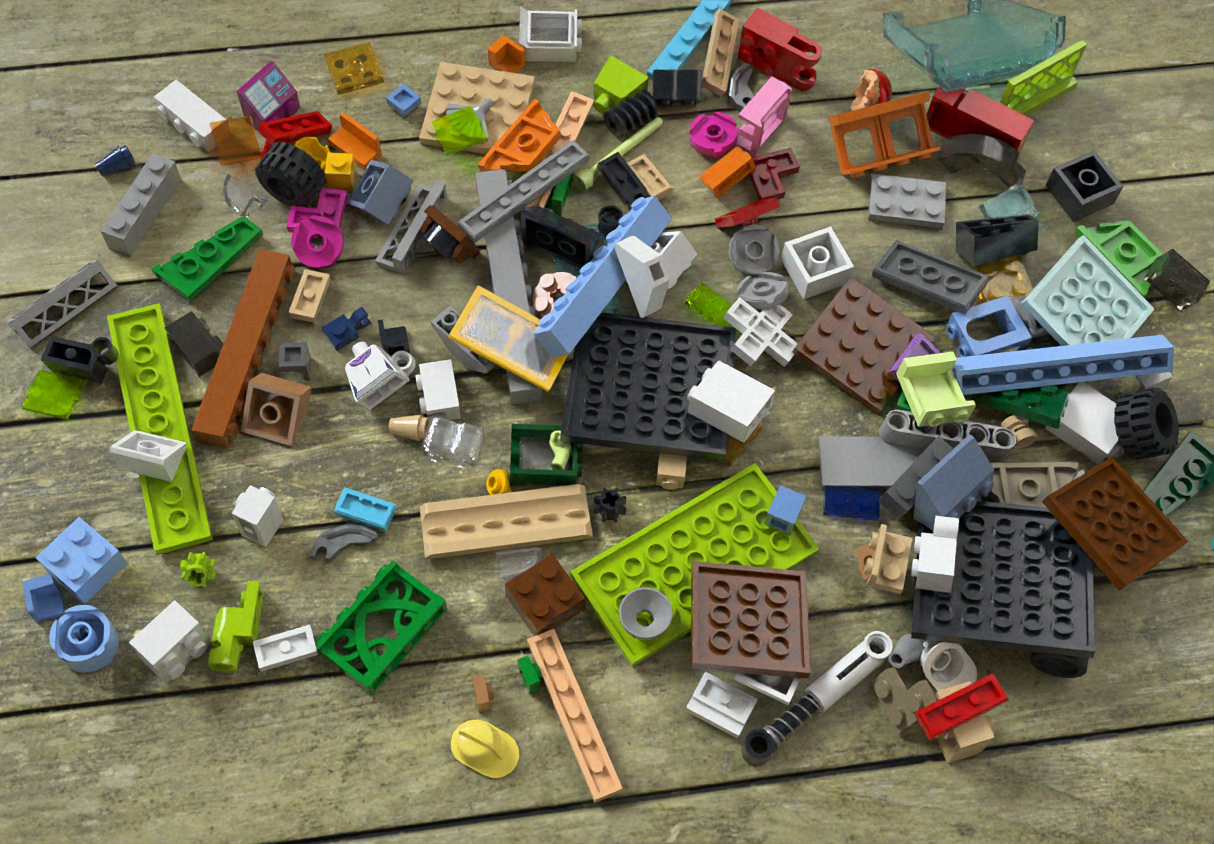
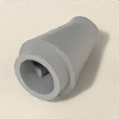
[889,634,924,668]

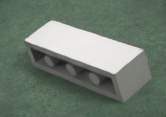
[101,153,181,257]

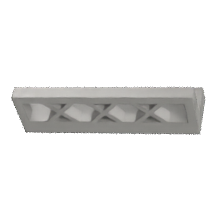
[375,180,447,275]
[6,260,117,348]

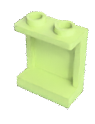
[896,352,976,427]

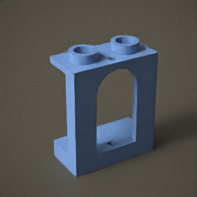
[946,295,1032,357]

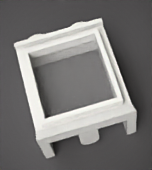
[519,6,582,62]

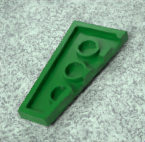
[151,216,263,302]

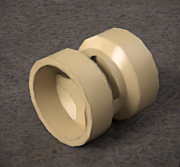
[1001,415,1038,450]

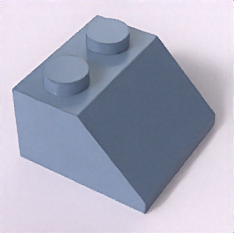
[346,160,414,225]

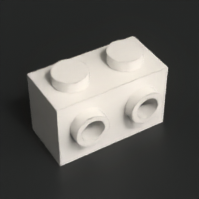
[232,485,283,547]

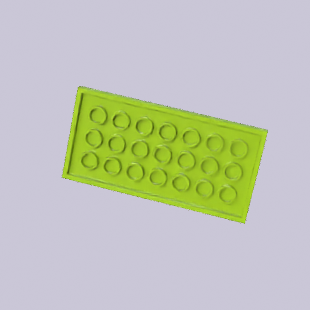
[570,463,820,667]

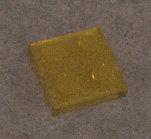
[970,255,1033,303]

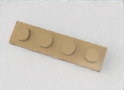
[702,9,739,97]

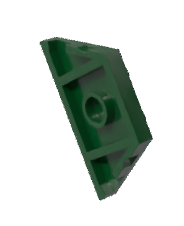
[971,385,1069,429]

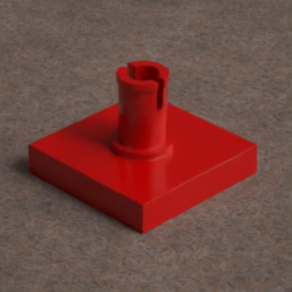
[714,198,780,228]

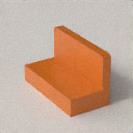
[328,112,382,171]
[700,147,756,199]

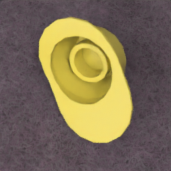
[451,720,519,778]

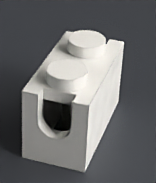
[415,359,461,423]

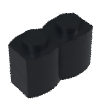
[652,70,702,107]

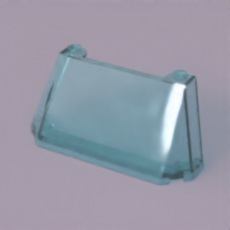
[883,0,1066,92]

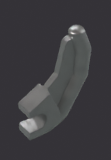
[728,63,754,112]
[310,524,378,563]

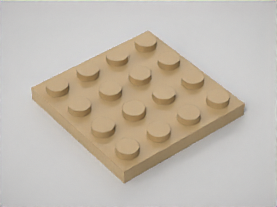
[419,62,535,154]

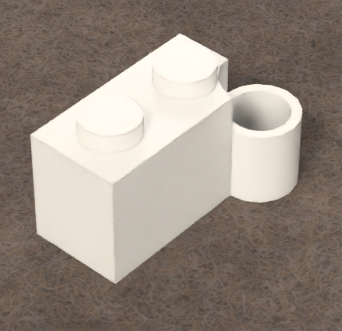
[911,516,959,593]

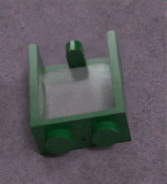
[510,424,582,486]

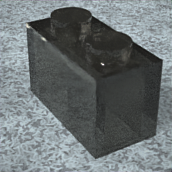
[1144,249,1211,311]
[165,311,223,377]

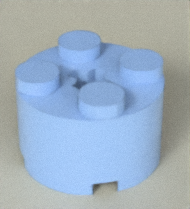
[49,605,119,673]

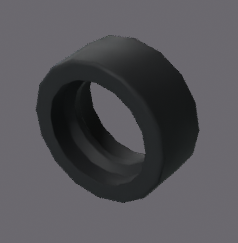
[1030,652,1089,678]

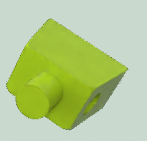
[593,56,649,114]

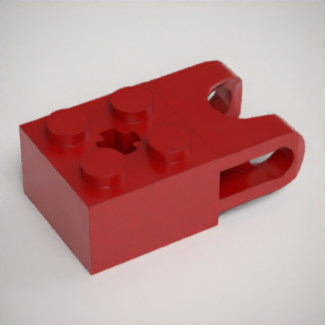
[737,8,822,91]

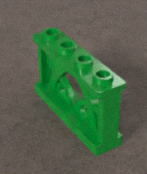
[315,560,447,696]

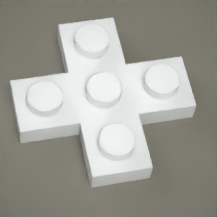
[723,297,798,367]

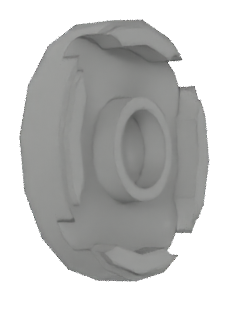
[728,224,780,276]
[737,272,789,309]

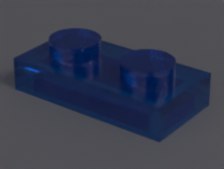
[823,486,880,521]

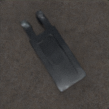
[597,152,650,211]

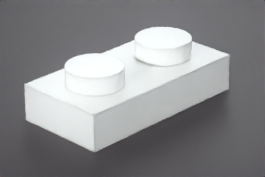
[253,625,318,672]

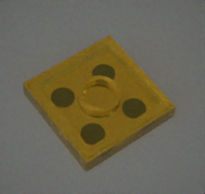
[324,42,384,95]

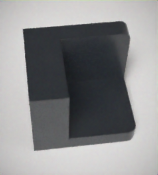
[377,319,410,357]

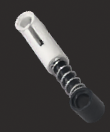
[741,631,893,767]

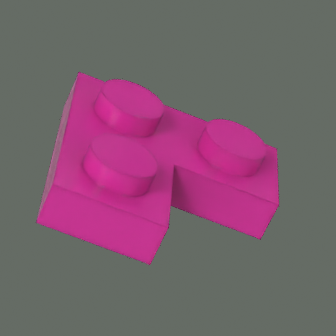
[286,188,348,236]

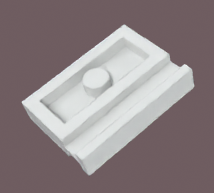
[685,671,758,739]

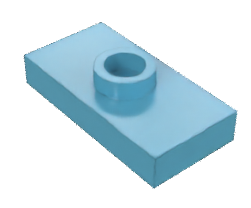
[333,487,397,532]

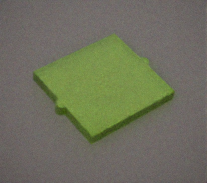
[431,105,487,156]
[22,369,85,420]

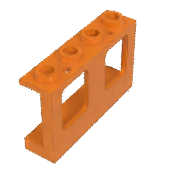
[829,91,941,178]

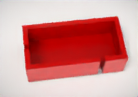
[927,76,1034,170]

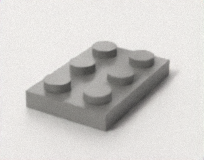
[868,174,946,229]

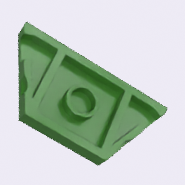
[1074,220,1164,297]

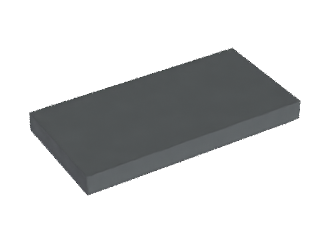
[872,240,989,315]

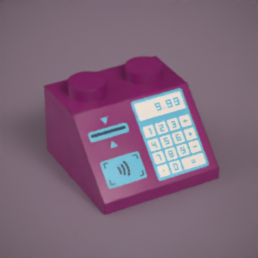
[237,61,300,131]

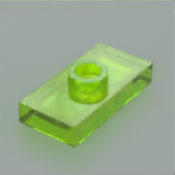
[685,282,733,327]

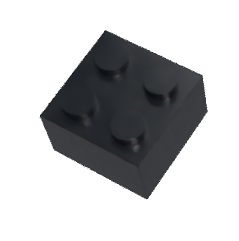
[1045,150,1123,222]

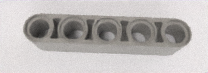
[879,410,1016,461]

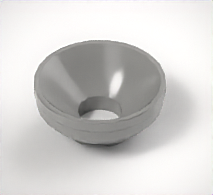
[619,587,672,640]

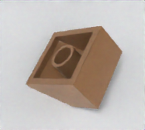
[241,373,312,446]

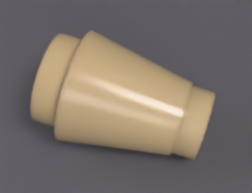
[389,415,431,442]

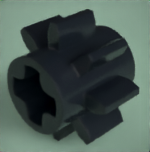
[593,487,627,523]

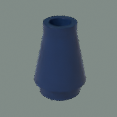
[95,145,136,177]

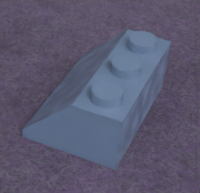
[913,434,994,531]

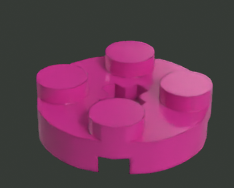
[690,112,738,158]
[291,216,344,269]

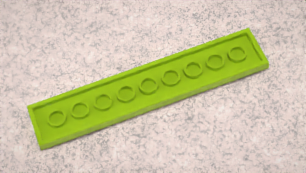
[107,303,213,555]

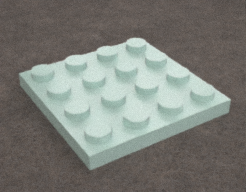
[1021,235,1154,346]

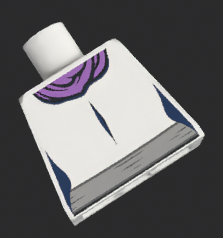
[345,342,410,410]

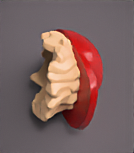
[850,68,892,111]

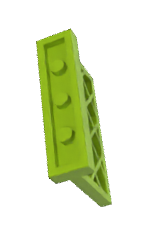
[998,40,1087,116]

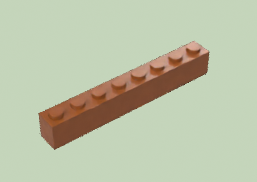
[191,249,295,449]

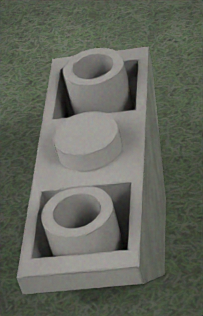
[431,306,502,373]

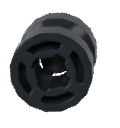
[598,205,623,240]

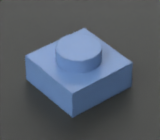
[386,84,421,117]

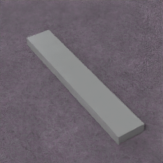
[458,140,590,243]

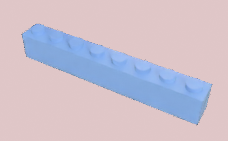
[533,196,672,358]
[952,335,1174,395]

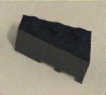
[955,214,1039,266]

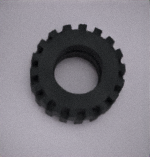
[255,142,326,207]
[1114,387,1179,459]

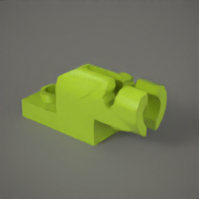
[207,581,264,673]

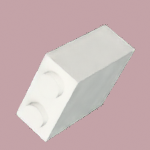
[687,360,775,443]
[1045,382,1120,465]

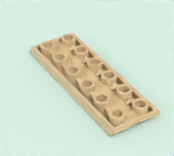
[420,484,593,560]

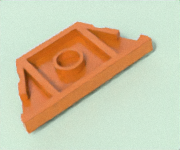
[478,99,562,172]

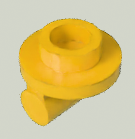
[486,469,512,495]

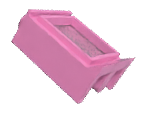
[735,77,792,156]

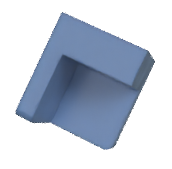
[765,485,806,535]
[22,573,65,623]

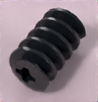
[603,89,658,137]

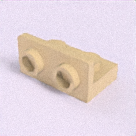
[864,524,912,594]

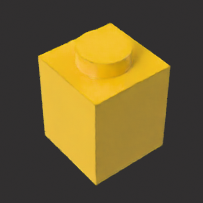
[325,153,356,192]

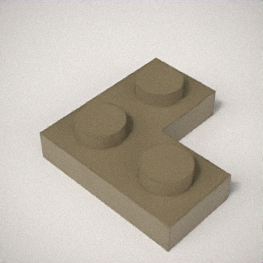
[870,667,938,734]

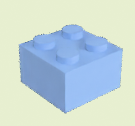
[36,517,127,605]

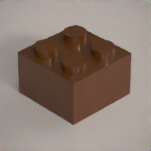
[505,554,585,636]

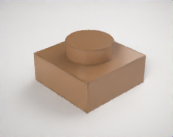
[472,674,495,712]

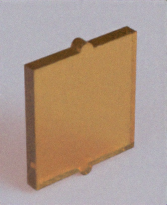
[210,116,261,166]

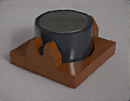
[420,205,480,264]

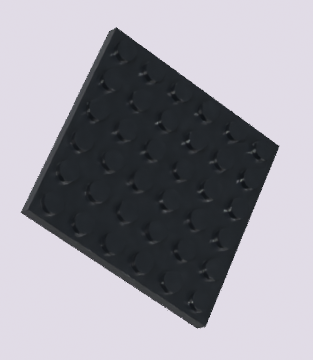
[560,312,736,461]
[911,501,1095,658]

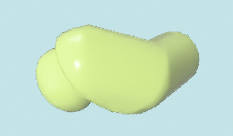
[549,431,572,470]

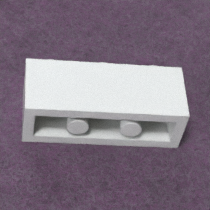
[154,80,231,152]

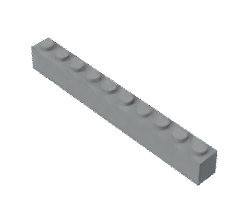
[475,169,543,405]

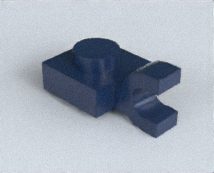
[321,307,371,351]

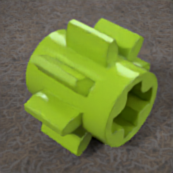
[179,552,216,588]

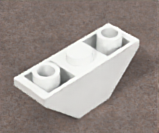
[613,236,670,318]

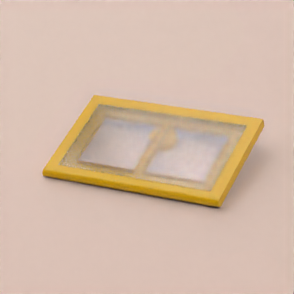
[448,285,568,392]

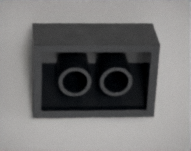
[521,205,604,268]

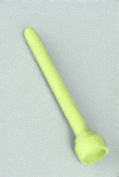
[572,117,663,192]

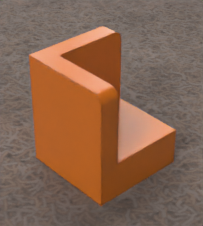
[488,35,526,74]

